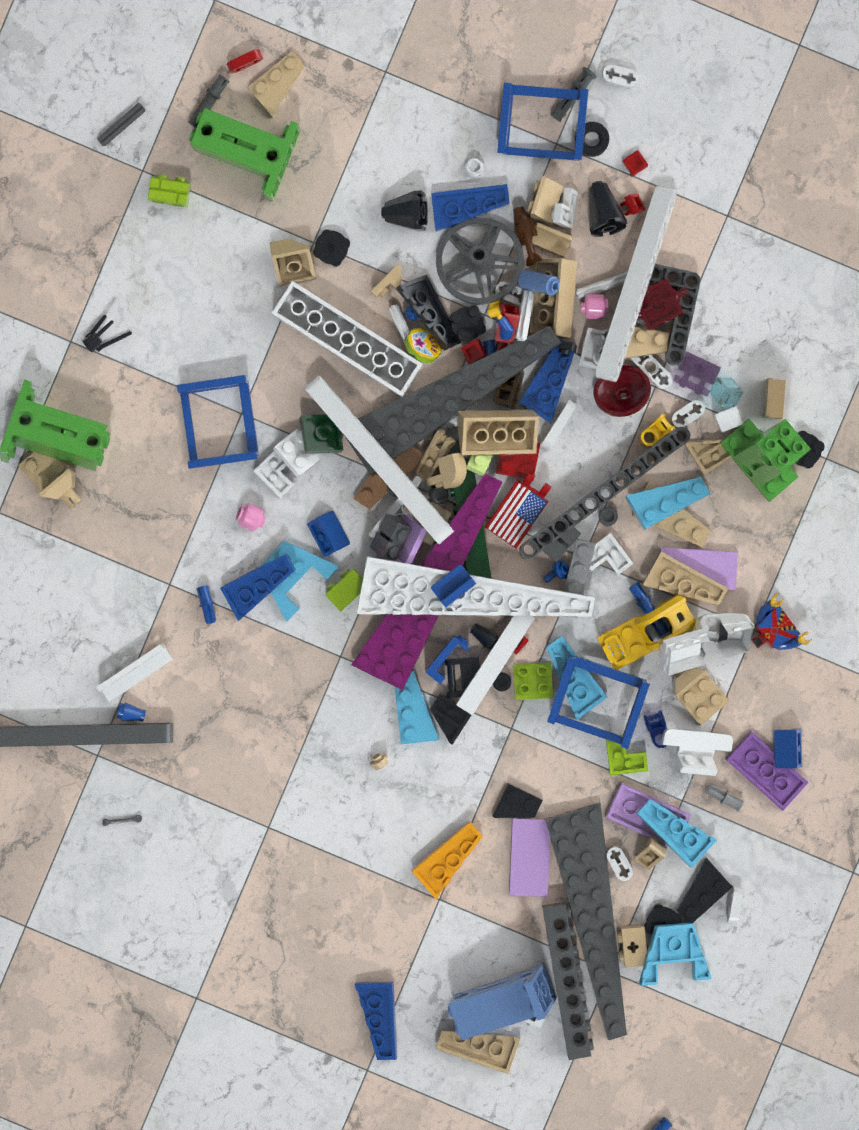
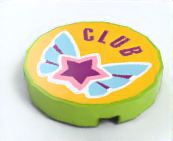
[405,328,442,363]

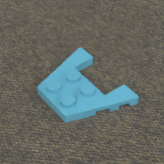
[261,541,339,621]
[639,922,711,986]

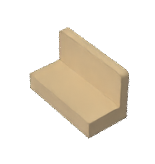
[532,222,573,258]
[763,378,786,419]

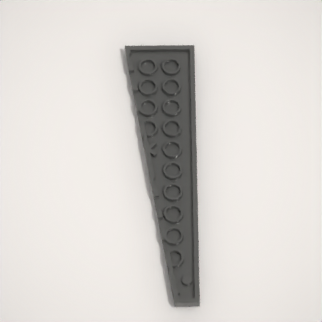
[343,326,561,475]
[545,803,627,1040]

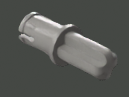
[706,784,744,811]

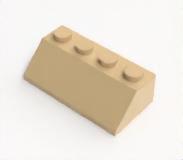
[528,258,577,338]
[457,410,539,455]

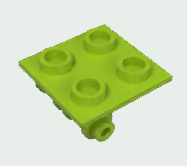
[513,662,554,700]

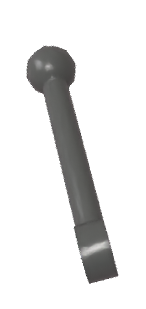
[102,815,142,826]

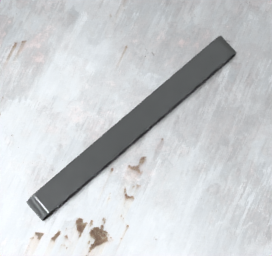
[519,427,691,559]
[0,723,173,747]

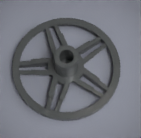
[436,218,524,305]

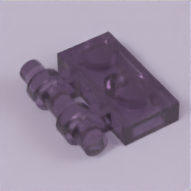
[673,351,721,397]

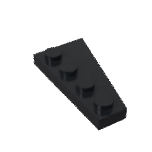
[396,275,461,351]

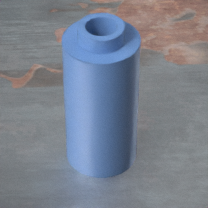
[518,270,560,296]

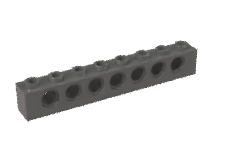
[542,902,594,1060]

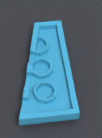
[546,635,607,720]
[395,671,439,744]

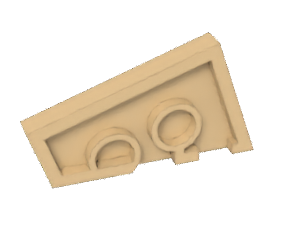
[248,51,305,118]
[624,327,669,360]

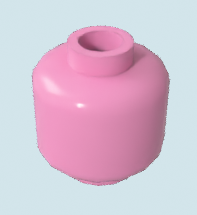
[581,294,608,319]
[236,503,266,531]

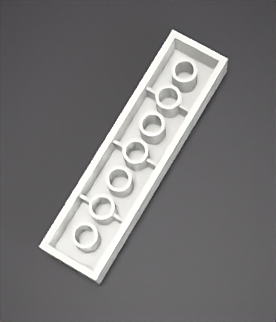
[272,281,423,398]

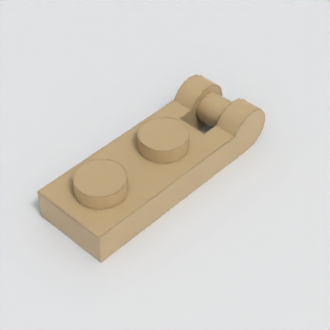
[415,429,456,484]

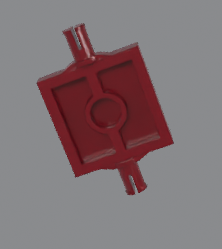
[637,278,690,330]

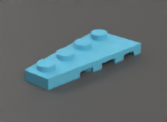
[625,477,710,530]
[636,799,717,868]

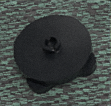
[313,229,350,267]
[450,305,486,341]
[795,431,825,469]
[644,904,681,936]

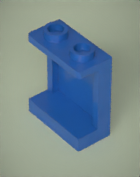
[425,635,469,684]

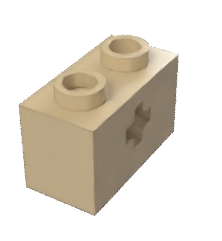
[617,924,647,967]

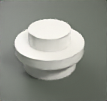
[465,158,484,177]

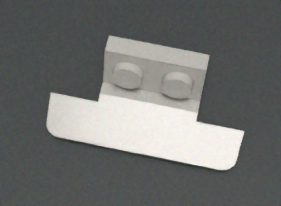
[661,728,733,776]

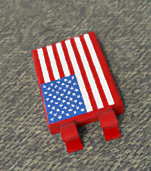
[485,472,551,548]

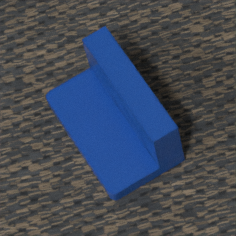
[307,511,350,558]
[431,564,476,608]
[774,729,802,769]

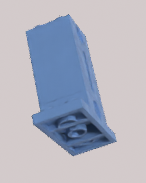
[448,962,557,1040]

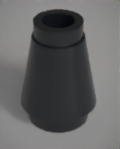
[470,623,499,649]

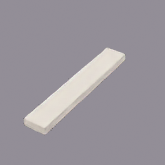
[456,615,535,715]

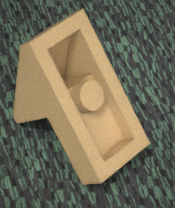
[371,264,401,298]
[634,836,667,870]

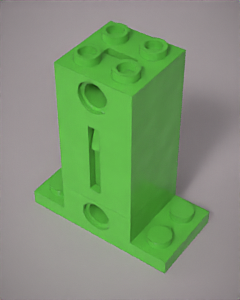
[189,108,300,202]
[0,380,110,471]
[720,419,811,502]

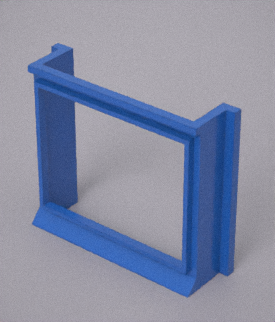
[497,82,589,161]
[177,375,259,469]
[547,655,650,750]

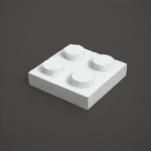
[273,426,327,478]

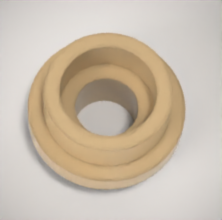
[370,753,388,770]

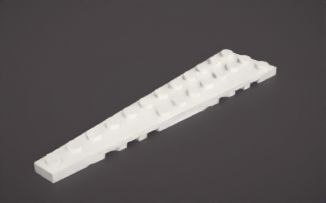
[356,556,595,617]

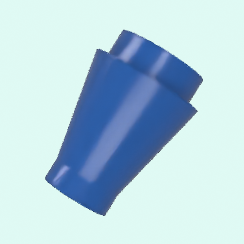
[117,702,146,721]

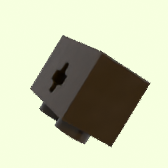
[493,370,525,409]

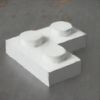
[552,188,578,230]
[254,451,294,499]
[590,533,633,575]

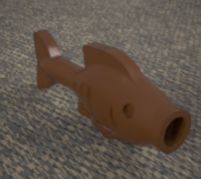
[513,206,542,267]

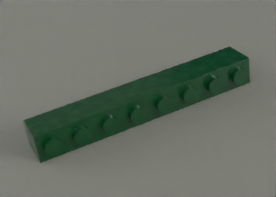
[448,441,492,578]

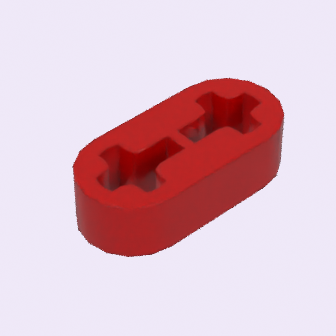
[226,49,263,74]

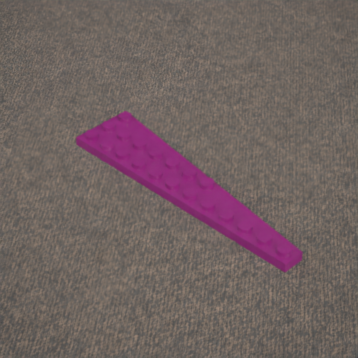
[351,474,503,690]

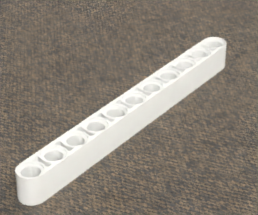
[596,186,677,382]
[304,375,454,544]

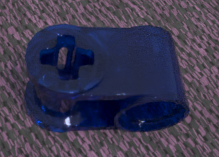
[643,710,667,748]

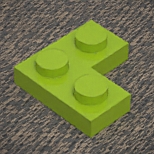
[606,735,648,776]

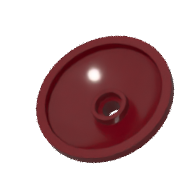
[593,365,651,417]

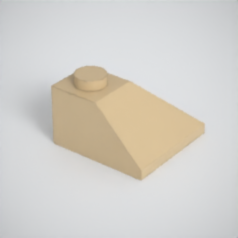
[269,239,316,286]

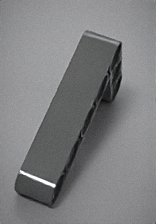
[649,264,701,366]

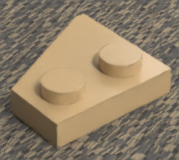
[684,439,732,475]

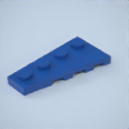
[431,184,510,232]
[519,338,574,423]
[220,553,296,621]
[355,982,397,1060]

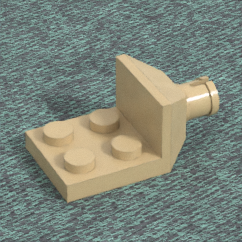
[18,452,82,510]
[672,668,729,726]

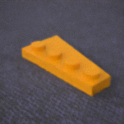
[411,821,483,900]

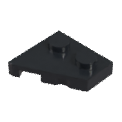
[430,693,472,745]
[492,783,543,818]

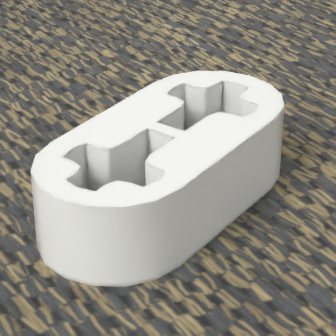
[602,65,638,89]
[495,281,525,307]
[671,400,705,428]
[606,846,633,881]
[727,887,743,924]

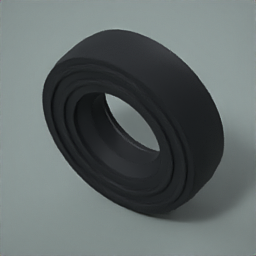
[575,122,609,157]

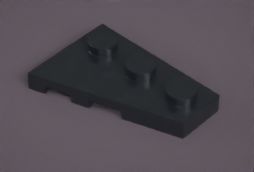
[677,858,733,923]

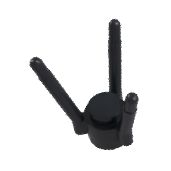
[82,315,132,353]

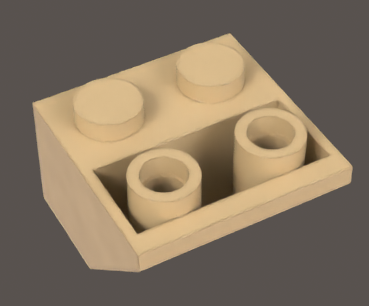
[527,176,563,226]

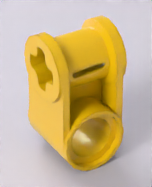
[639,413,676,447]

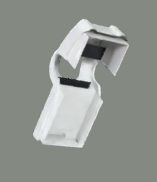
[659,613,755,676]

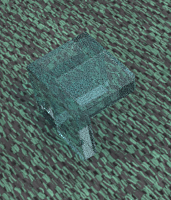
[710,377,743,407]

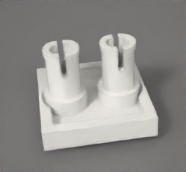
[579,327,609,369]

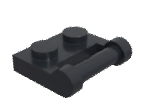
[444,657,480,698]

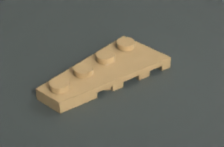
[632,481,710,548]
[642,552,729,605]
[435,1030,521,1074]

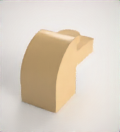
[426,453,467,489]

